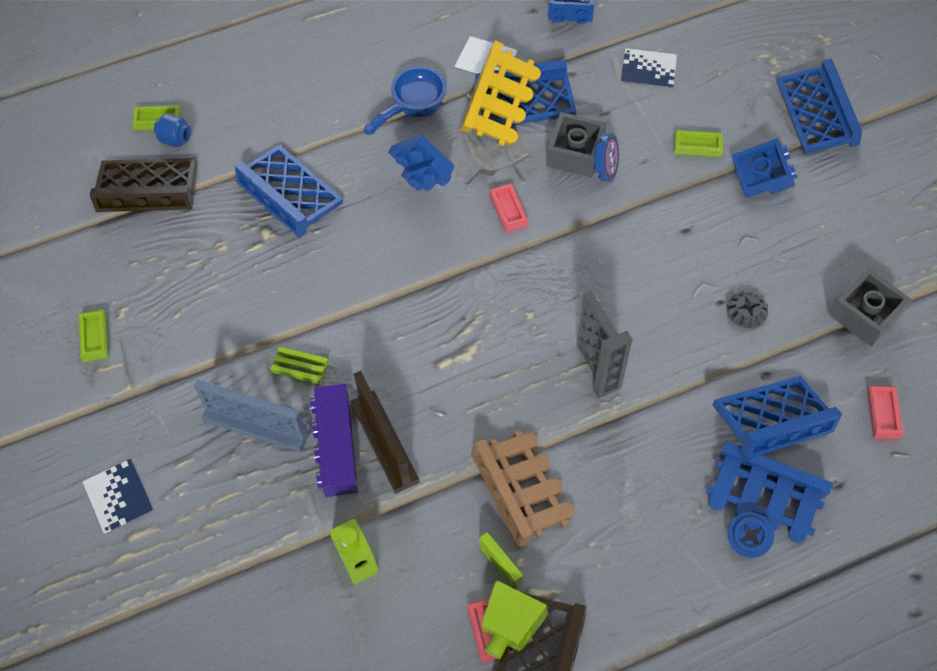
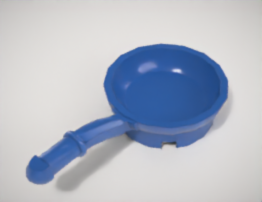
[364,66,446,135]

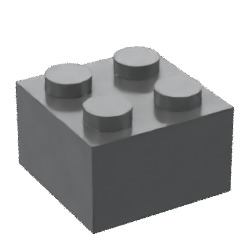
[546,112,607,177]
[830,268,912,347]

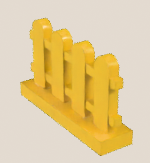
[459,40,541,147]

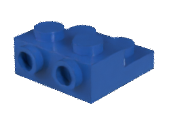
[548,0,594,24]
[388,134,455,191]
[732,138,798,198]

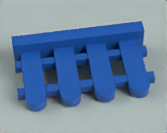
[706,441,833,543]

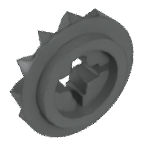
[727,290,769,328]

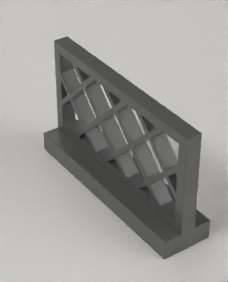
[576,290,633,399]

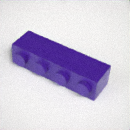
[310,384,358,497]

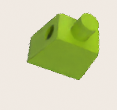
[329,519,379,585]
[481,581,548,659]

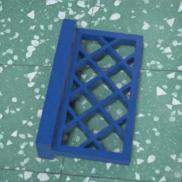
[776,58,862,154]
[475,59,577,126]
[235,145,343,238]
[712,376,842,459]

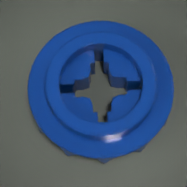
[727,512,774,558]

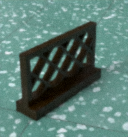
[89,158,197,212]
[350,370,420,494]
[497,592,587,671]

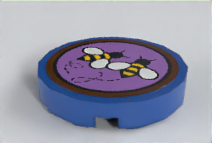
[594,133,619,182]

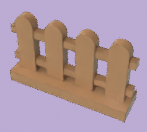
[471,430,575,549]

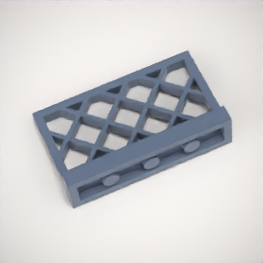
[194,379,312,453]

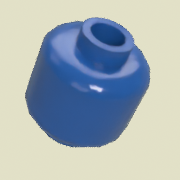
[154,114,191,147]

